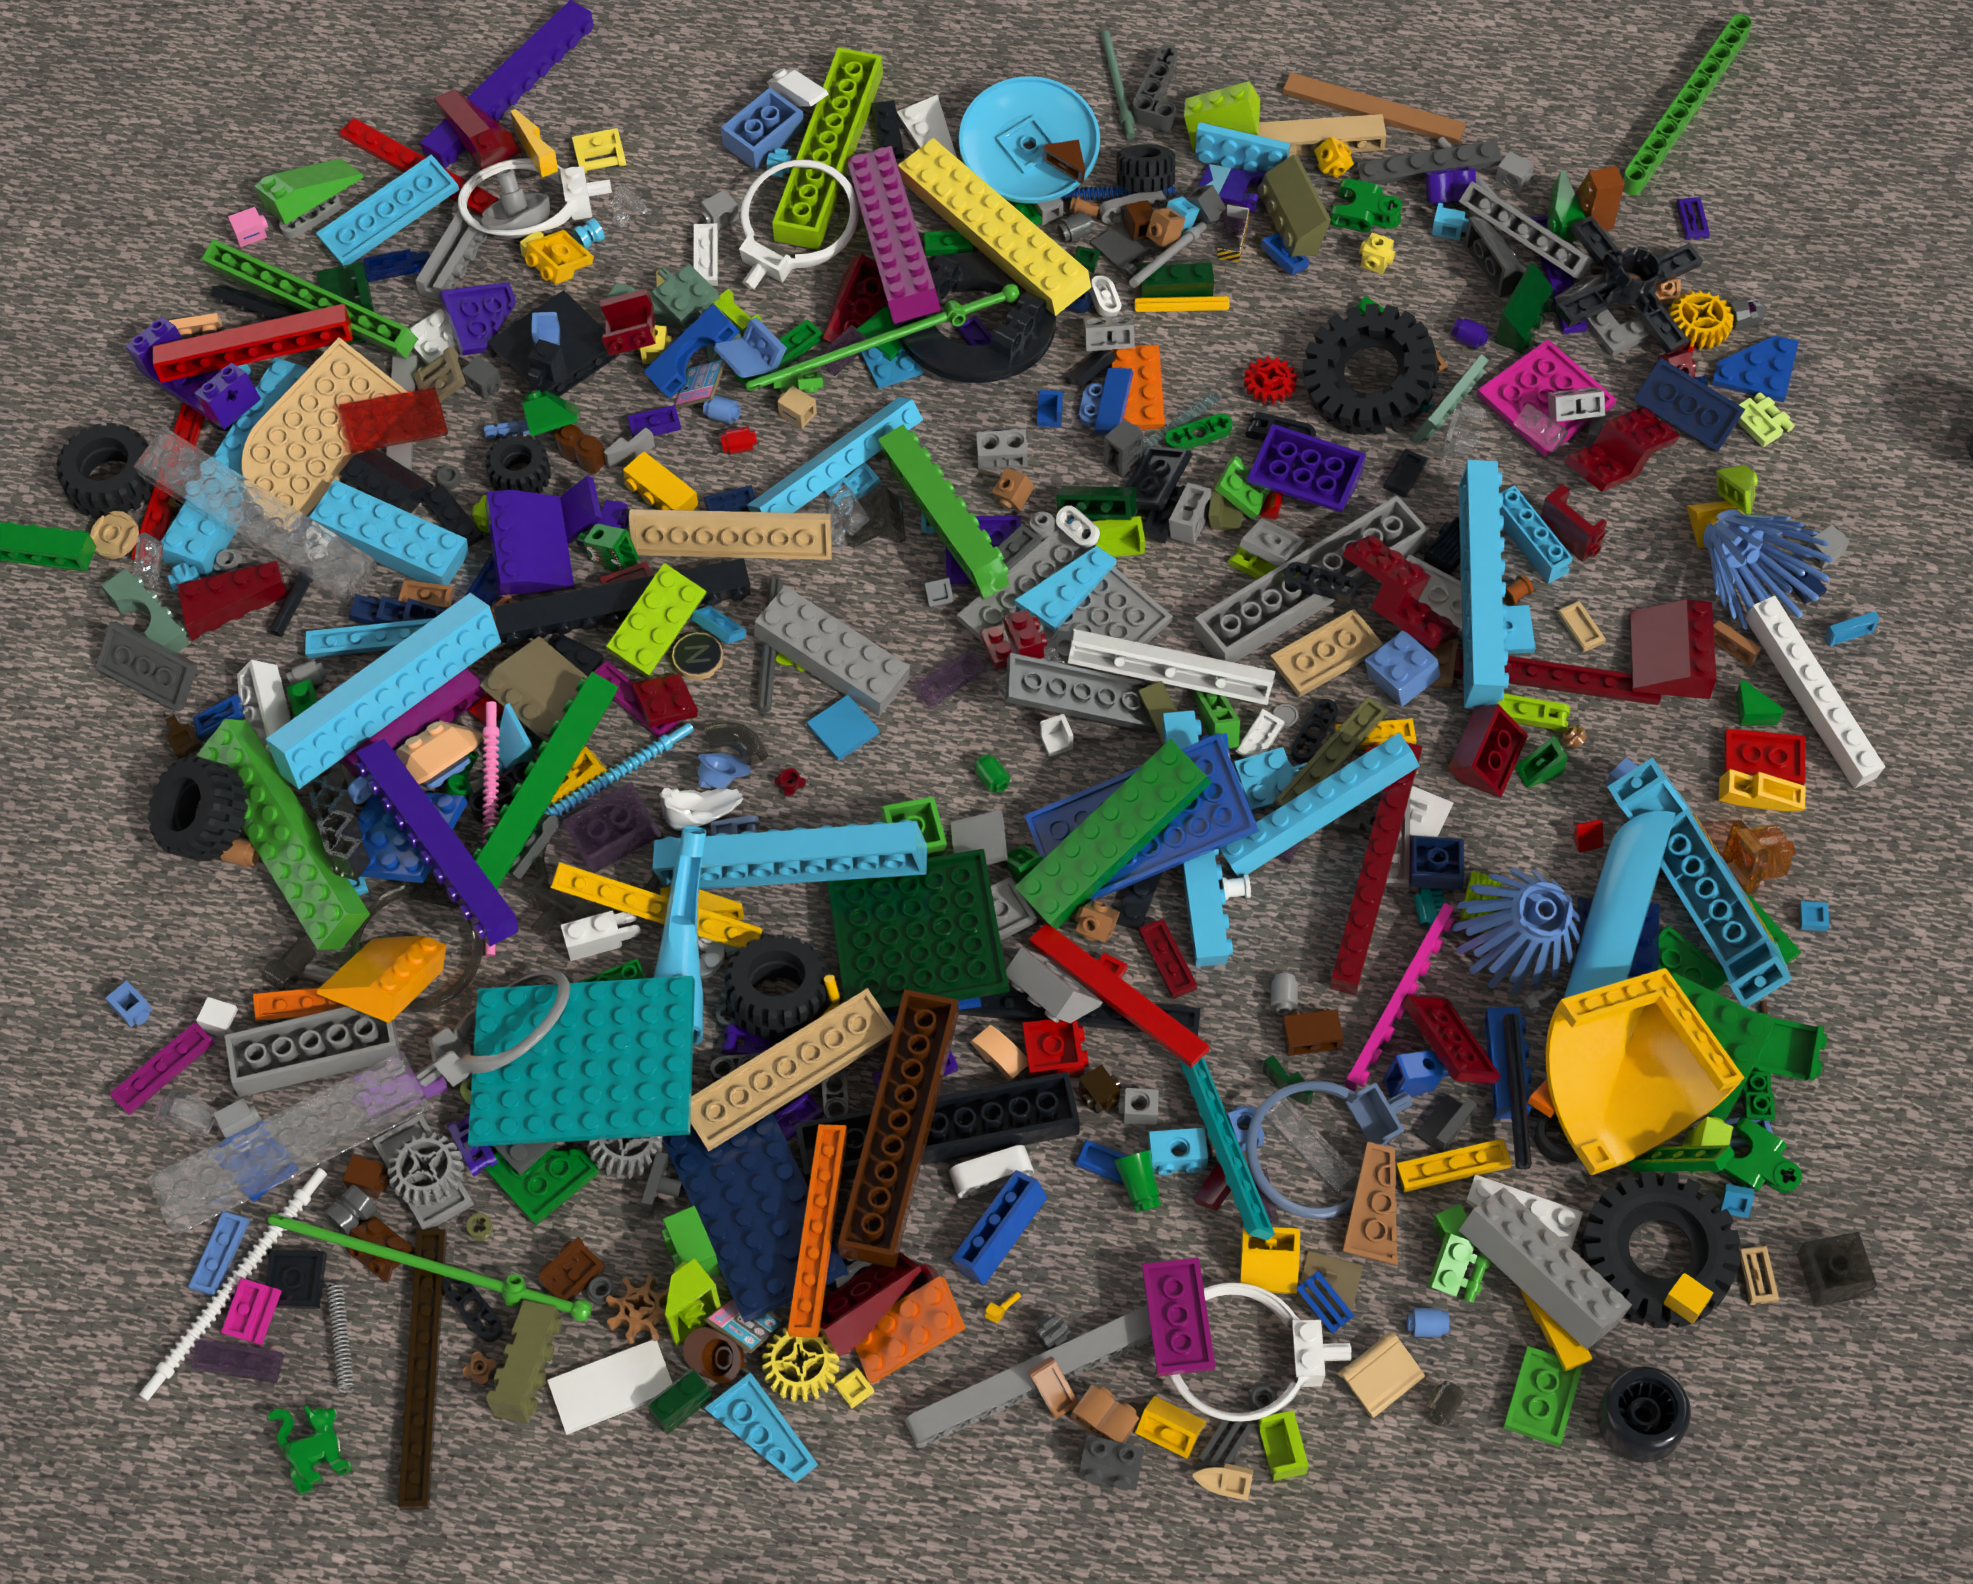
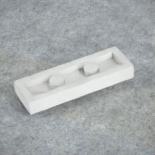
[694,223,718,286]

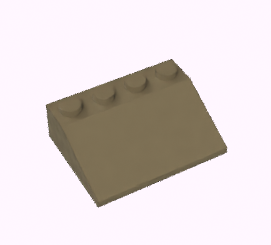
[479,636,588,742]

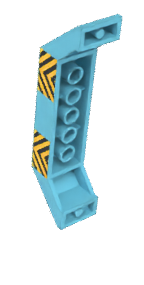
[1607,757,1792,1008]

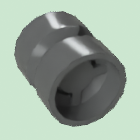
[324,1184,378,1236]

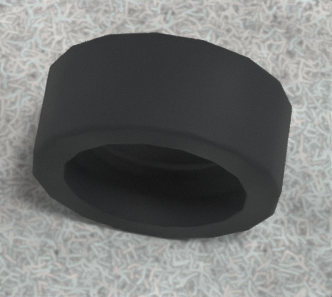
[1534,1113,1579,1163]

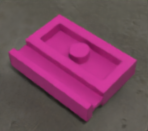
[221,1278,282,1346]

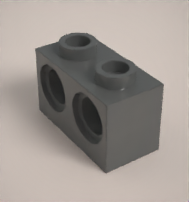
[1104,419,1143,478]

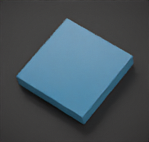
[807,695,879,762]

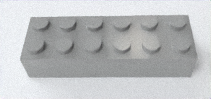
[754,586,910,716]
[224,1006,402,1097]
[1459,1187,1632,1350]

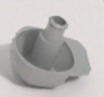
[481,169,550,239]

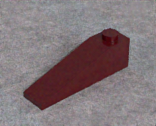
[434,89,522,170]
[821,254,888,349]

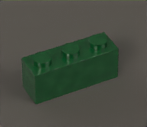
[1056,486,1137,520]

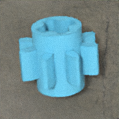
[767,148,794,178]
[167,563,200,593]

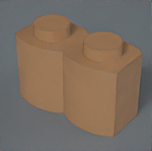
[1071,1385,1139,1443]

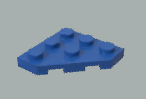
[1712,336,1799,403]

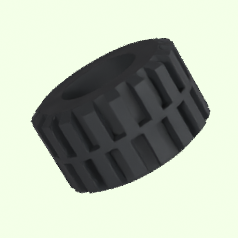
[1116,144,1175,192]
[485,433,551,494]

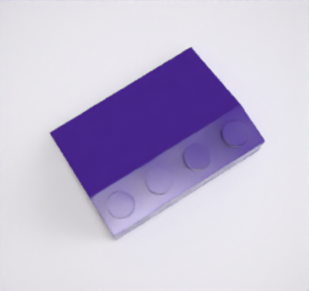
[1247,424,1366,513]
[485,490,574,596]

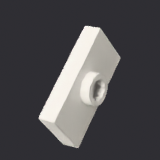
[1235,709,1285,758]

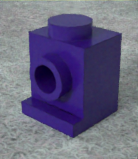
[596,499,629,529]

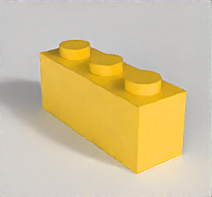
[623,451,699,511]

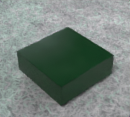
[1074,246,1100,273]

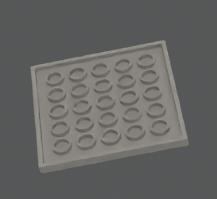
[957,528,1173,674]

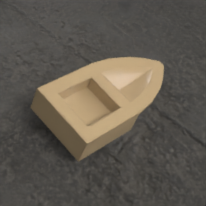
[1192,1463,1254,1501]

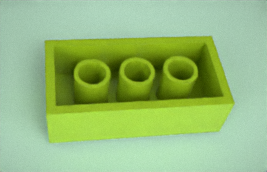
[606,563,707,679]

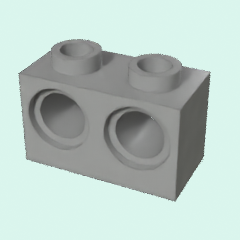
[1083,315,1135,351]
[1548,387,1605,422]
[976,429,1028,470]
[1169,483,1212,545]

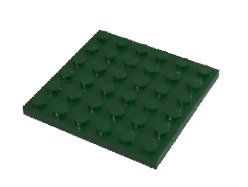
[827,849,1010,1013]

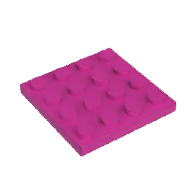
[1477,339,1617,457]

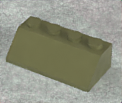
[1258,155,1331,257]

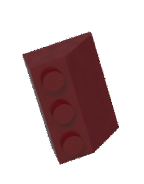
[1448,704,1528,798]

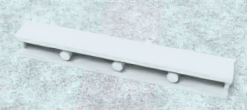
[1068,629,1275,705]

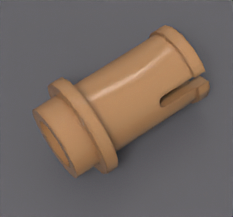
[1069,196,1101,219]

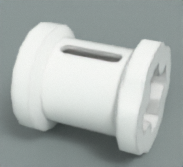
[1221,874,1251,900]

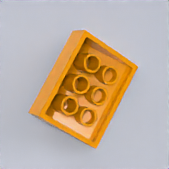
[317,935,447,1023]

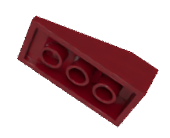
[818,1251,921,1357]

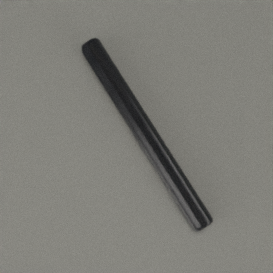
[1503,1013,1532,1170]

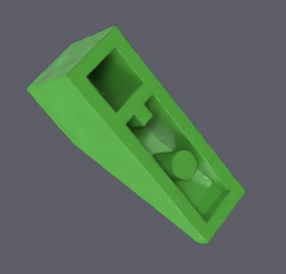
[1192,689,1240,748]

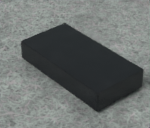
[1064,350,1116,386]
[1383,449,1428,498]

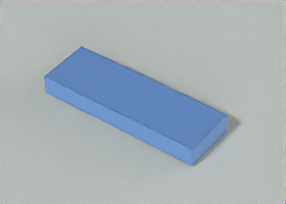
[188,1211,250,1297]

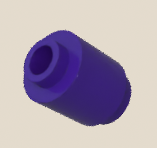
[1451,318,1489,349]

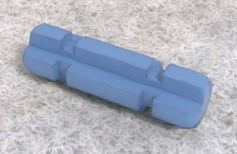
[484,420,530,440]

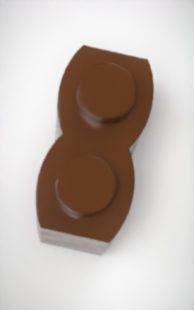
[554,424,606,474]

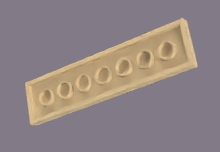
[629,509,832,560]
[691,988,894,1152]

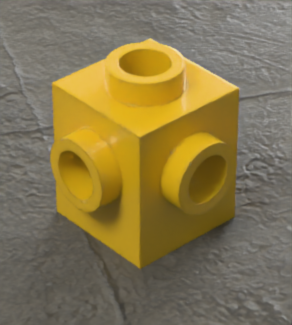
[1314,136,1354,178]

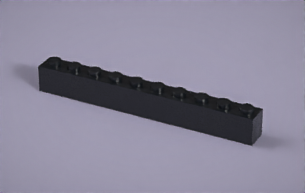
[494,558,751,645]

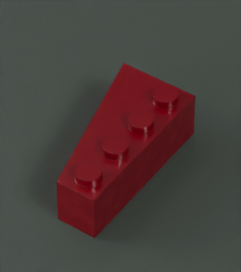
[177,561,287,641]

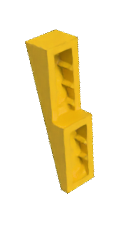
[511,109,558,177]

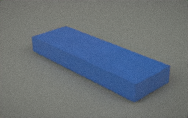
[1094,368,1133,435]

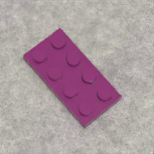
[1142,1258,1216,1377]

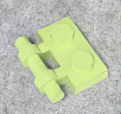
[1737,392,1795,448]

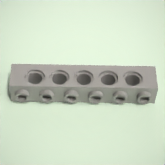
[1459,181,1594,280]

